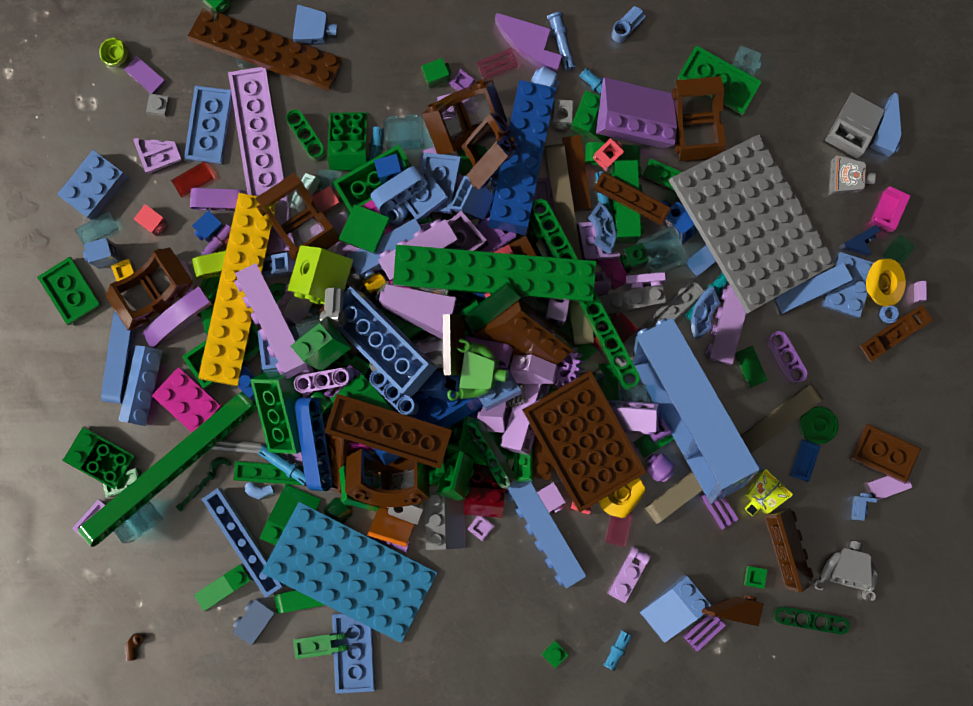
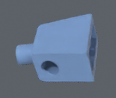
[292,5,338,45]
[449,176,494,220]

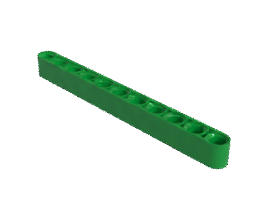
[532,199,640,390]
[78,391,257,547]

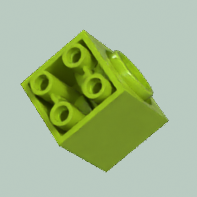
[287,245,353,305]

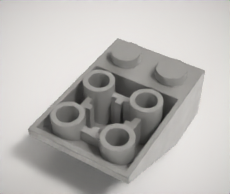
[824,92,885,159]

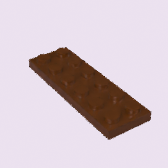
[324,394,452,469]

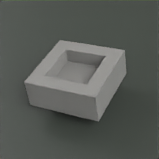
[146,94,169,117]

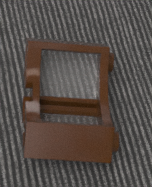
[422,79,507,154]
[255,173,340,262]
[345,449,430,507]

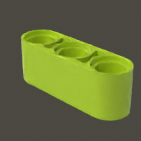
[192,251,226,279]

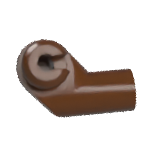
[125,633,144,661]

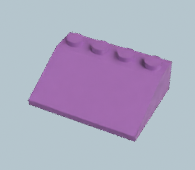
[596,77,677,149]

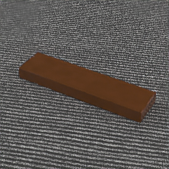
[562,135,592,212]
[593,172,671,226]

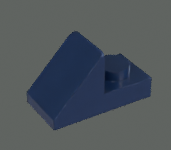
[839,225,880,257]

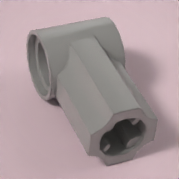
[320,288,346,328]

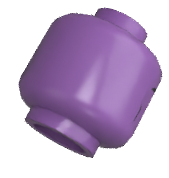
[645,453,674,482]

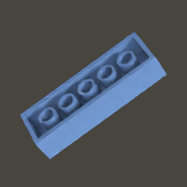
[337,286,438,397]

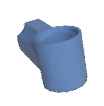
[611,6,646,43]

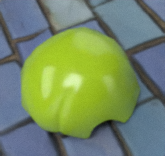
[99,38,128,67]

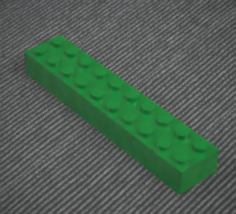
[393,244,596,302]

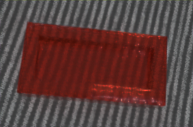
[171,161,214,198]

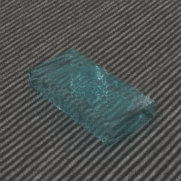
[75,211,119,246]

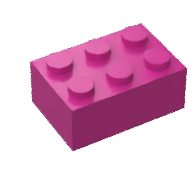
[152,367,223,432]

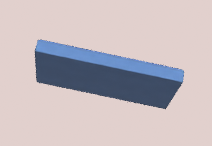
[184,85,232,165]
[332,613,375,694]

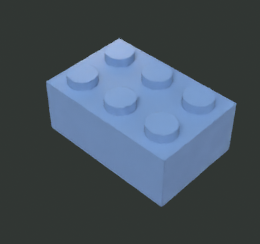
[57,150,128,221]

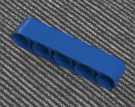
[294,397,332,491]

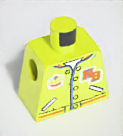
[744,469,793,516]

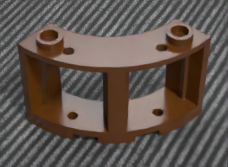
[671,76,727,161]
[461,113,517,190]
[106,247,193,331]

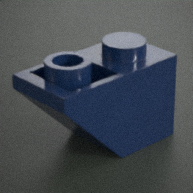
[417,371,461,402]

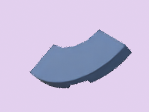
[588,202,617,254]
[691,286,720,339]

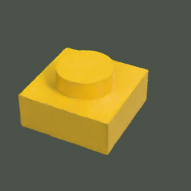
[111,259,135,281]
[362,272,387,293]

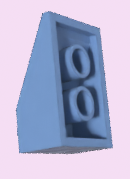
[640,575,711,643]

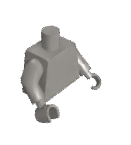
[814,541,878,601]

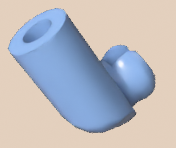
[245,482,275,499]

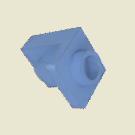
[851,493,878,521]

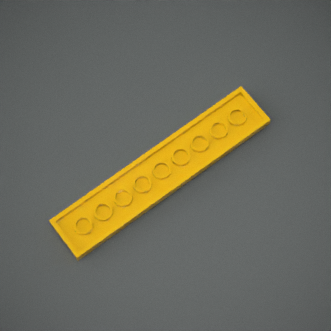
[198,193,277,386]

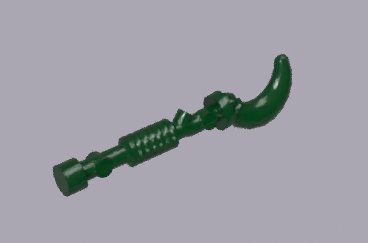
[175,457,232,512]

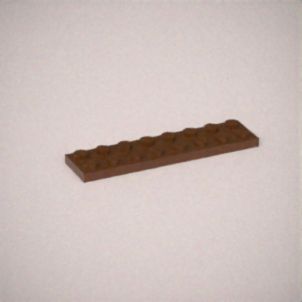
[188,8,343,91]

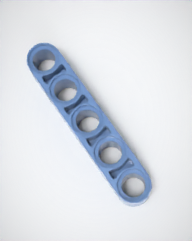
[101,310,135,404]

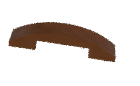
[860,305,933,362]

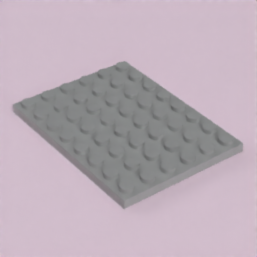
[669,134,836,313]

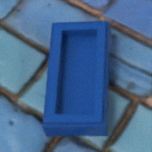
[789,439,821,482]

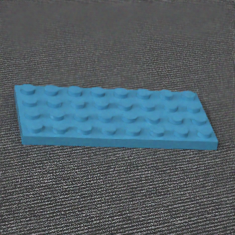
[262,502,437,643]

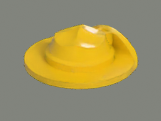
[866,259,906,307]
[598,478,645,518]

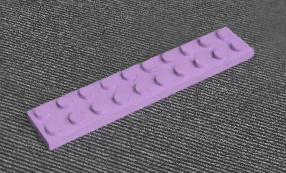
[228,67,295,256]

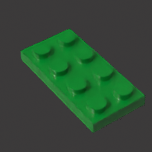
[677,45,762,115]

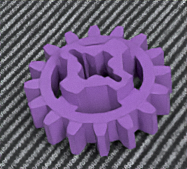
[554,347,584,385]

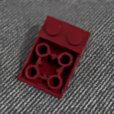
[464,460,508,518]

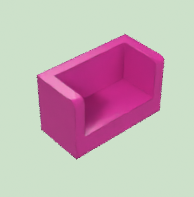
[870,186,910,233]

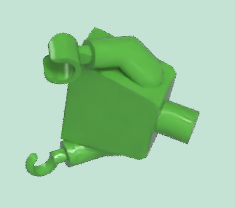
[447,338,508,401]

